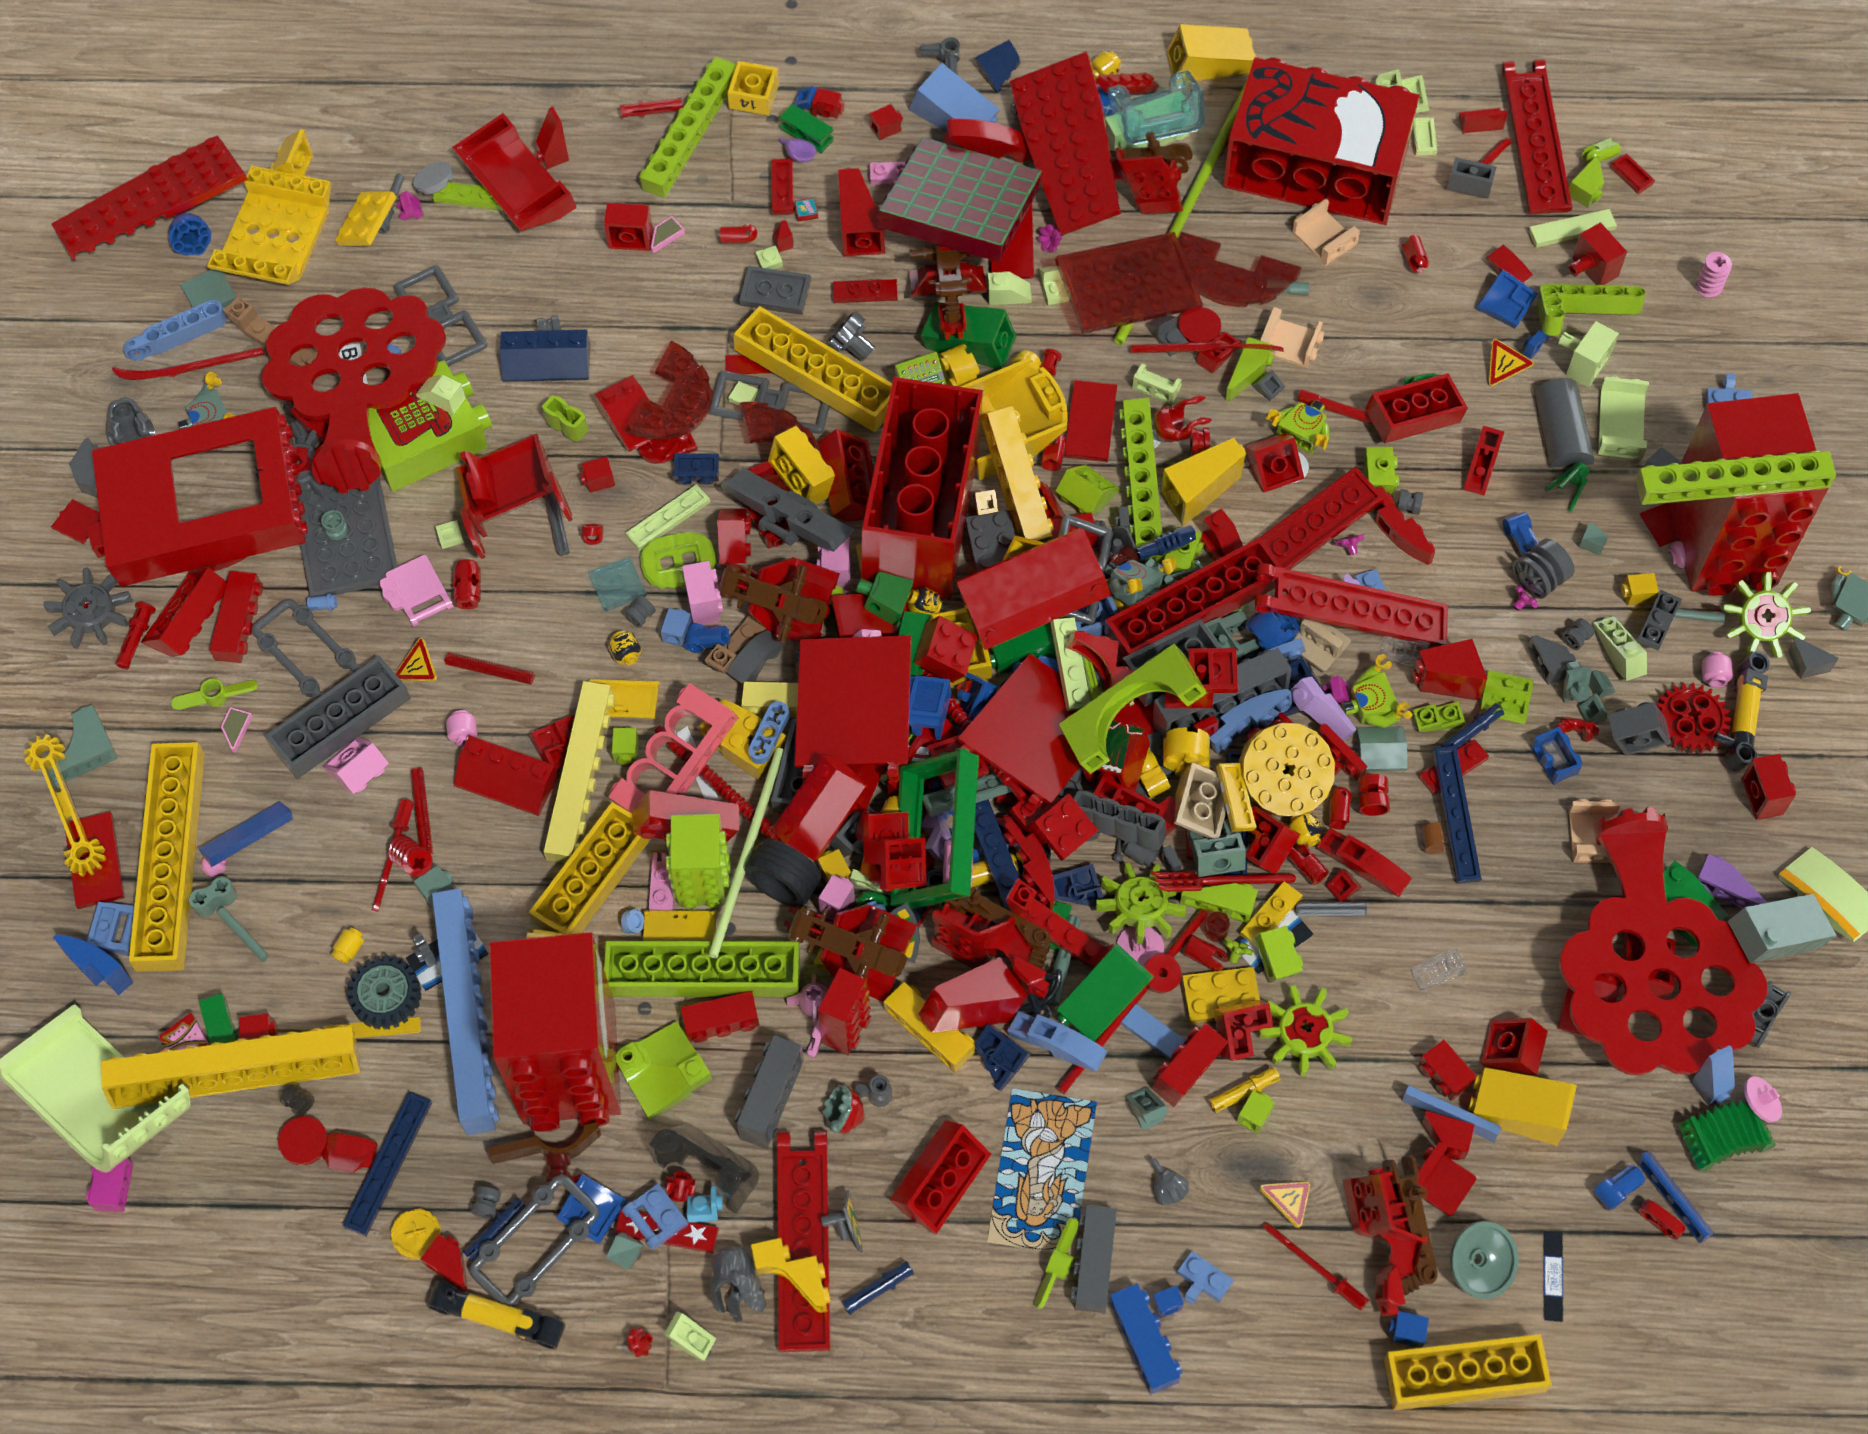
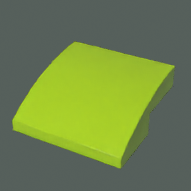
[1479,670,1534,724]

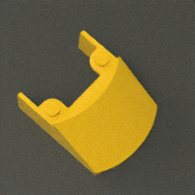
[960,358,1067,480]

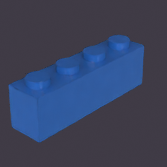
[1109,1283,1182,1395]

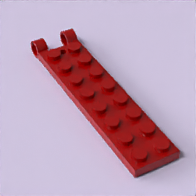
[1502,59,1572,214]
[1255,564,1448,647]
[777,1130,831,1353]

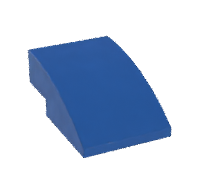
[53,934,133,996]

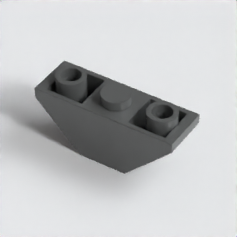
[69,437,99,498]
[1637,590,1682,651]

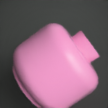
[201,858,227,877]

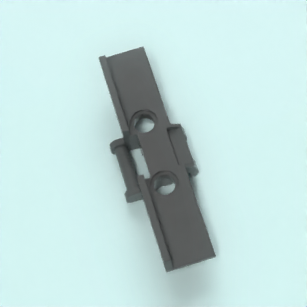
[722,468,854,552]

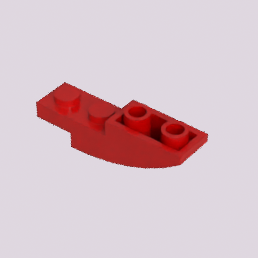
[1375,486,1435,565]
[1003,820,1054,910]
[1317,828,1412,897]

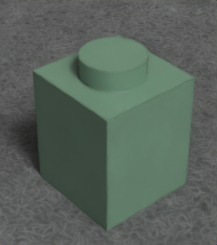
[414,865,454,907]

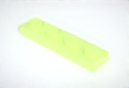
[1050,618,1090,711]

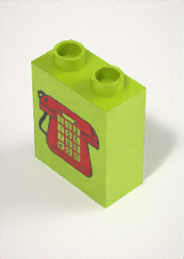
[369,360,493,492]

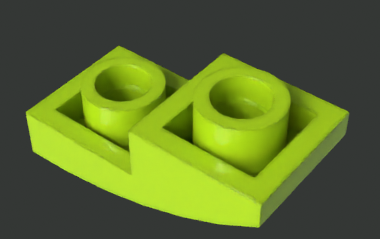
[1413,701,1466,732]

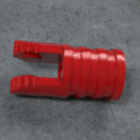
[1288,844,1329,885]

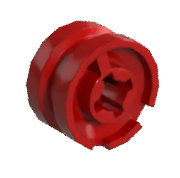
[1190,427,1211,457]

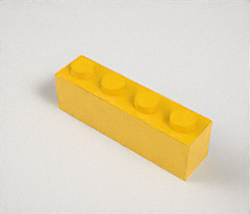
[884,982,975,1073]

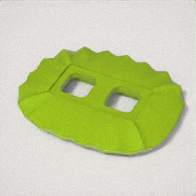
[640,532,717,589]

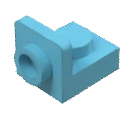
[687,1186,723,1222]

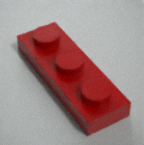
[772,158,794,215]
[1419,739,1489,795]

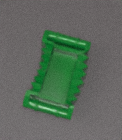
[1678,1100,1776,1171]

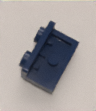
[673,454,719,485]

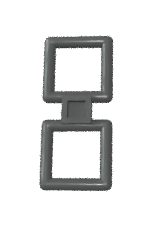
[393,265,488,367]
[709,371,830,434]
[1058,515,1113,625]

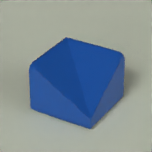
[1154,1286,1184,1318]

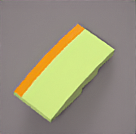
[1779,847,1868,942]

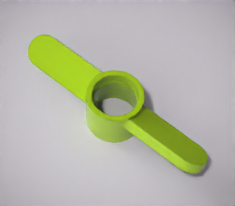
[171,678,258,710]
[1034,1218,1079,1309]

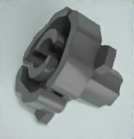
[825,310,875,361]

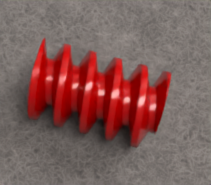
[388,836,433,877]

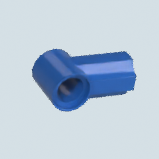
[1502,512,1538,556]
[684,623,731,653]
[1593,1164,1646,1211]

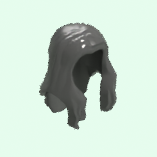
[106,397,155,446]
[710,1247,766,1323]

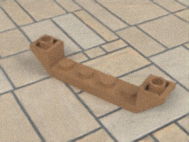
[224,296,318,366]
[704,614,767,674]

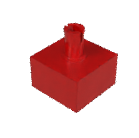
[1568,222,1627,285]

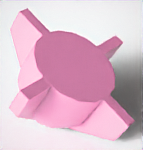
[787,974,828,1029]

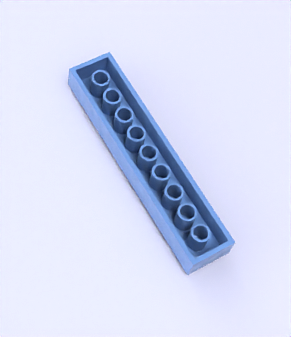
[432,888,499,1136]

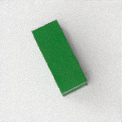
[779,104,834,154]

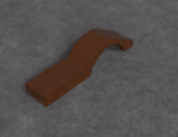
[487,1122,601,1164]

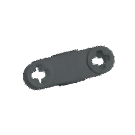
[1751,980,1791,1049]

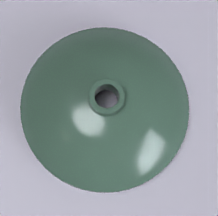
[1450,1221,1519,1299]

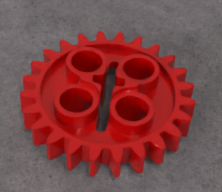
[1656,683,1731,754]

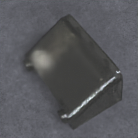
[649,1124,759,1214]

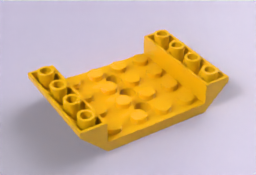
[207,165,331,285]

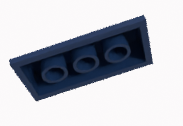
[500,329,590,382]

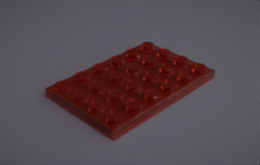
[1055,232,1203,334]

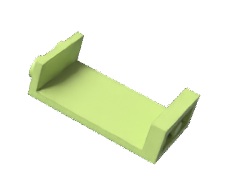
[1598,376,1649,460]

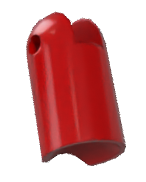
[720,224,758,244]
[1401,235,1429,273]
[1041,434,1066,471]
[1329,787,1352,830]
[1184,936,1228,971]

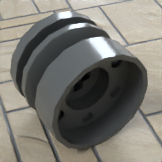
[1513,538,1575,599]

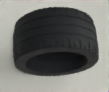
[744,839,821,907]

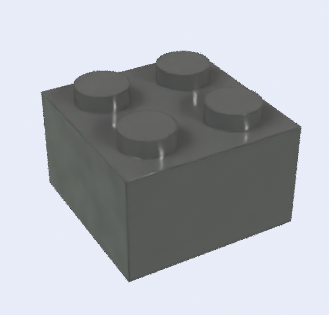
[1608,702,1671,756]

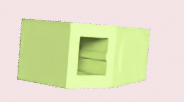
[1593,616,1647,681]

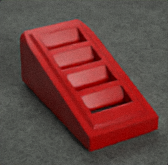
[1197,331,1241,373]

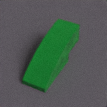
[199,993,238,1044]

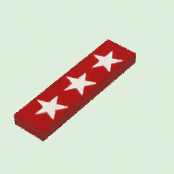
[615,1209,719,1254]

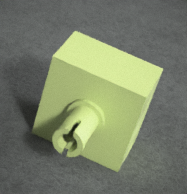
[1558,321,1619,388]

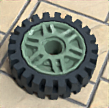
[347,956,422,1030]

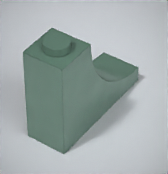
[49,705,118,787]

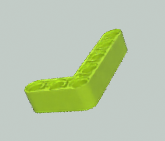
[1537,284,1646,336]

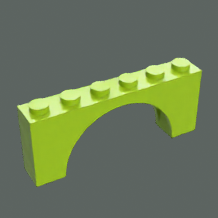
[1059,644,1207,774]

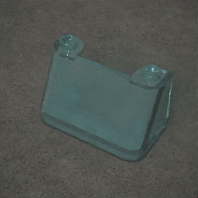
[1108,70,1205,145]

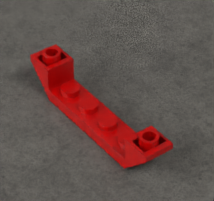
[1006,878,1114,969]

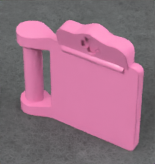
[380,555,454,627]

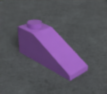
[1697,854,1767,909]

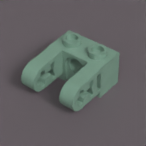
[1204,611,1265,665]
[1186,818,1246,877]

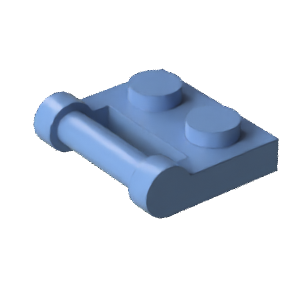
[87,902,134,955]
[622,1184,688,1250]

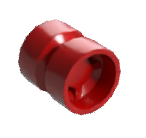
[1358,774,1390,816]

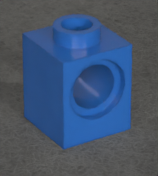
[1388,1311,1429,1348]

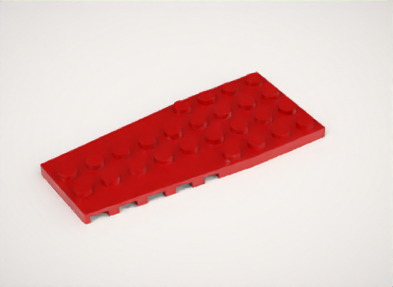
[1009,51,1121,235]
[51,135,248,260]

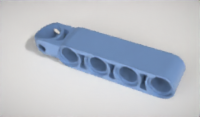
[123,300,227,361]

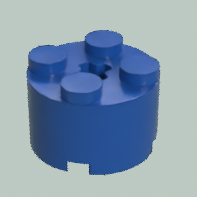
[1246,611,1301,650]

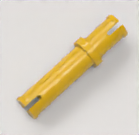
[1208,1066,1281,1113]

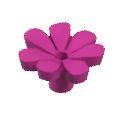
[1038,225,1062,253]
[1335,534,1364,556]
[1513,585,1539,610]

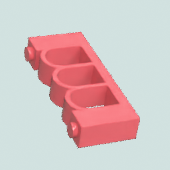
[608,683,739,814]

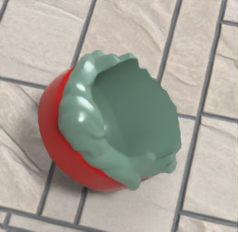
[822,1085,865,1134]

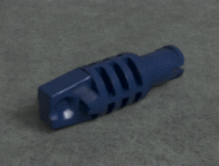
[1135,525,1196,561]

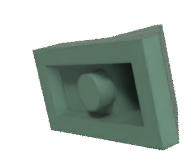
[1126,1086,1168,1130]

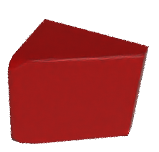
[1326,869,1362,902]

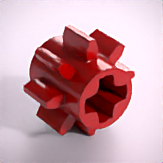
[665,1171,696,1202]

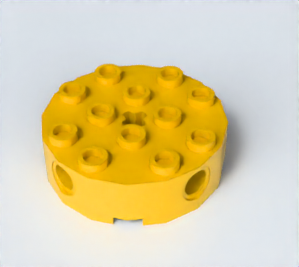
[1239,723,1335,817]

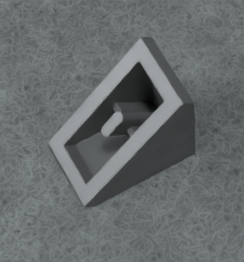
[1788,637,1839,679]

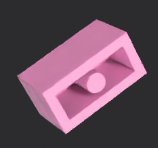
[818,875,855,923]

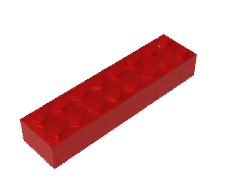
[1104,537,1283,659]

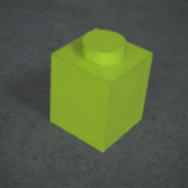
[612,728,639,765]
[1237,1091,1275,1135]

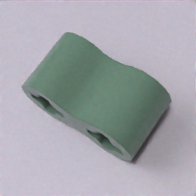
[189,877,237,917]

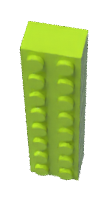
[604,941,801,997]

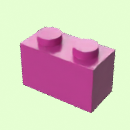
[86,1157,133,1212]

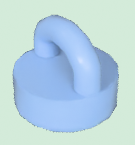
[621,909,644,934]

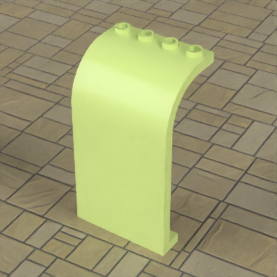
[0,1004,190,1173]

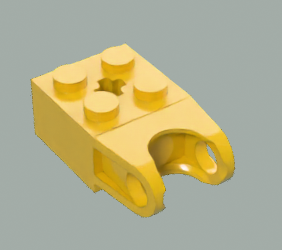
[698,699,787,781]

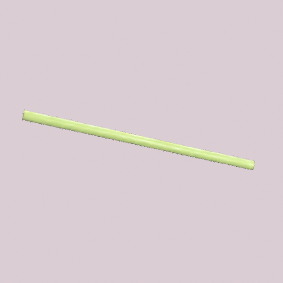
[708,748,784,958]

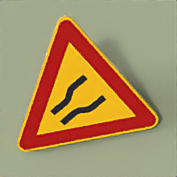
[1489,339,1534,386]
[395,638,437,681]
[1260,1182,1310,1228]

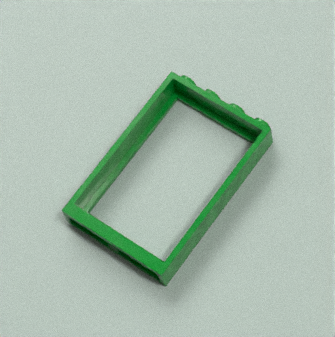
[891,748,979,909]

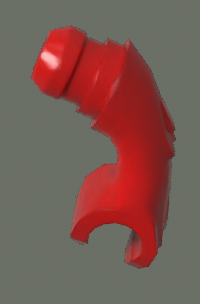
[1555,718,1599,742]

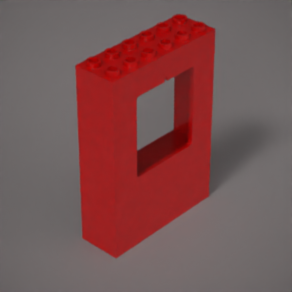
[92,407,308,587]

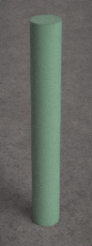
[1674,609,1725,623]
[217,907,269,962]

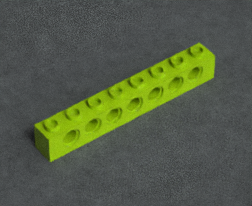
[639,56,737,199]
[1119,398,1165,565]
[1636,450,1836,505]

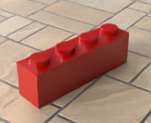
[209,571,263,663]

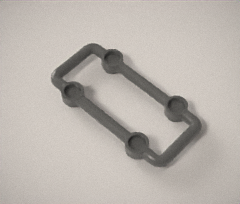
[252,599,361,699]
[469,1175,599,1307]

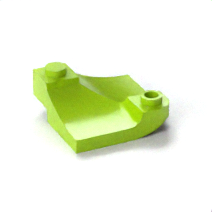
[616,1021,712,1120]

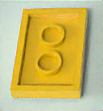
[335,191,397,246]
[1182,967,1260,1024]

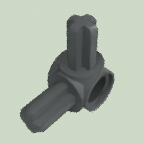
[920,37,960,75]

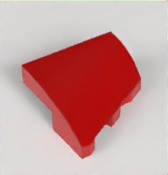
[460,451,497,510]

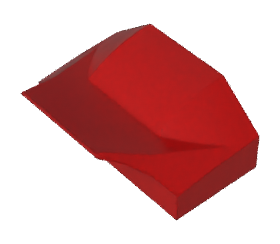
[323,1133,378,1173]

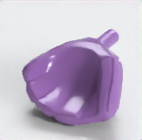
[779,137,816,162]

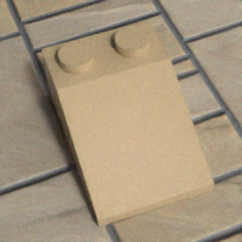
[1174,762,1226,839]

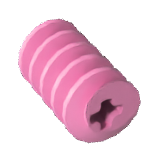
[1696,252,1732,298]

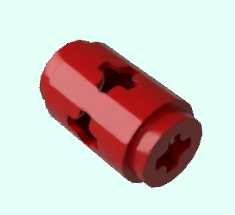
[453,559,481,610]

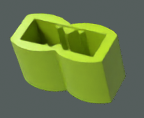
[542,395,589,442]

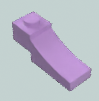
[1290,677,1357,742]

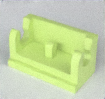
[1132,363,1182,405]

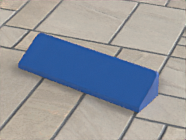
[199,801,293,867]
[1637,1152,1714,1243]

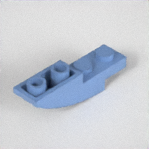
[1210,689,1293,754]
[1008,1012,1107,1072]

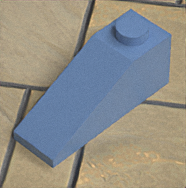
[1692,1045,1735,1106]

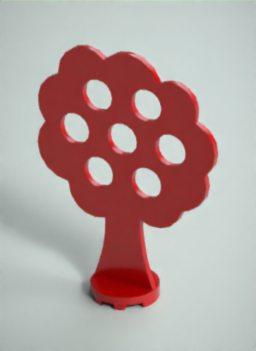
[262,287,447,493]
[1559,807,1768,1076]

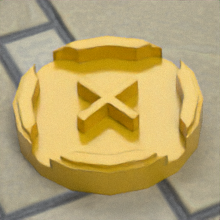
[391,1209,442,1260]

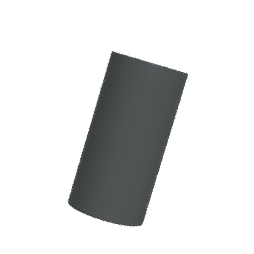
[1534,378,1595,468]

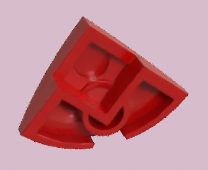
[529,714,575,770]

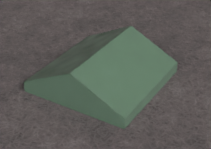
[1357,727,1408,771]

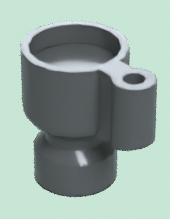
[856,1075,892,1107]

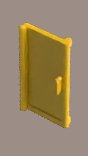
[589,679,659,719]
[643,910,717,941]

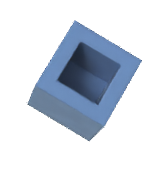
[661,608,692,647]

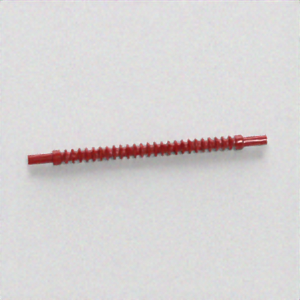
[654,725,784,843]

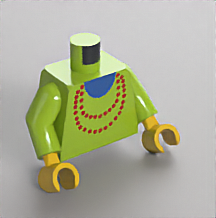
[1265,400,1330,455]
[1341,654,1412,728]

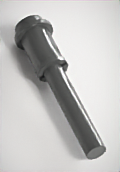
[378,173,405,234]

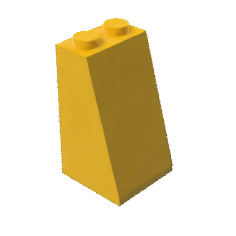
[1166,24,1256,84]
[1161,438,1246,526]
[1468,1068,1577,1146]

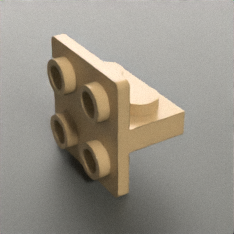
[1294,619,1351,673]

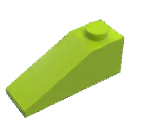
[1226,337,1275,401]
[1180,883,1258,924]

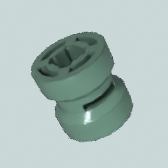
[321,510,348,540]

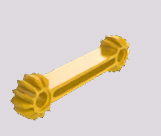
[24,734,106,877]

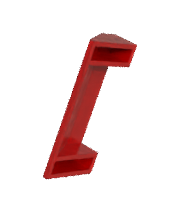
[452,113,577,231]
[956,527,1111,650]

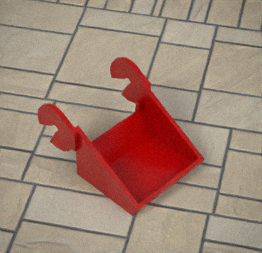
[456,433,573,559]

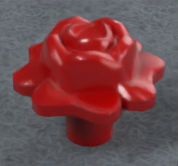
[627,1328,653,1358]

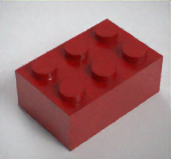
[1152,1023,1228,1107]

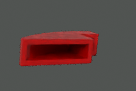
[947,118,1032,163]

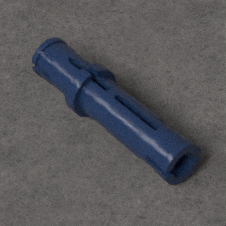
[1440,703,1504,749]
[462,1197,526,1262]
[842,1261,914,1315]

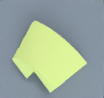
[1376,69,1430,113]

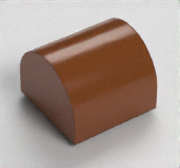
[1422,822,1444,854]

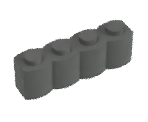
[1074,791,1166,850]

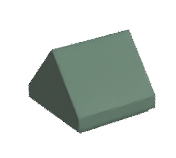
[1589,670,1615,698]
[1578,693,1607,723]

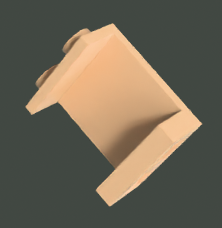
[1292,199,1360,265]
[1260,307,1325,368]
[1568,799,1621,863]

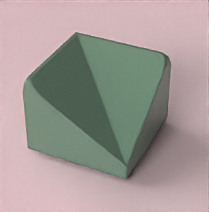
[1579,522,1609,555]
[606,1232,644,1269]

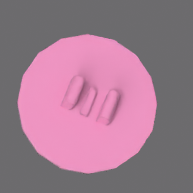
[1117,927,1164,966]
[1744,1076,1782,1123]

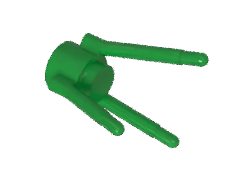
[1545,462,1590,512]

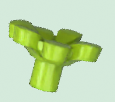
[1224,938,1254,963]

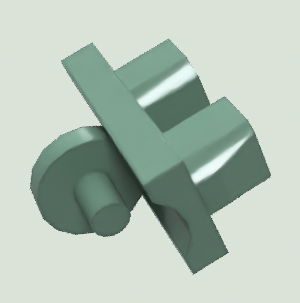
[1562,661,1591,703]

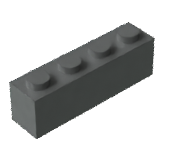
[1071,1205,1117,1314]

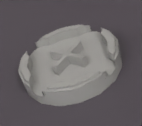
[413,162,454,194]

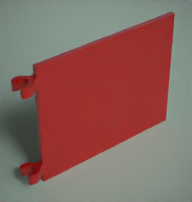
[795,635,911,782]
[957,654,1121,813]

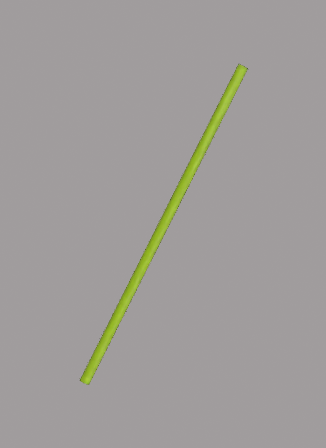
[1114,78,1248,346]

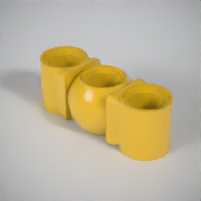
[1140,747,1171,798]

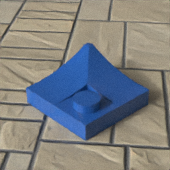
[1476,270,1538,329]
[556,1174,628,1244]

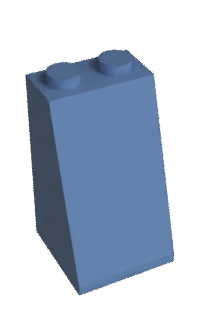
[909,63,1000,133]

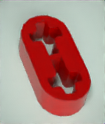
[1638,1199,1686,1240]

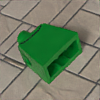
[856,572,914,626]

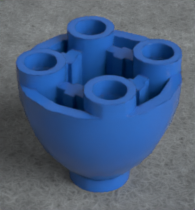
[168,213,211,255]

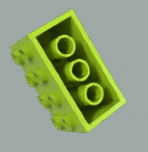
[666,814,731,909]

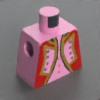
[156,1012,209,1053]

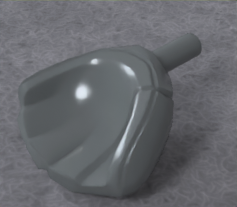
[1150,1158,1189,1206]

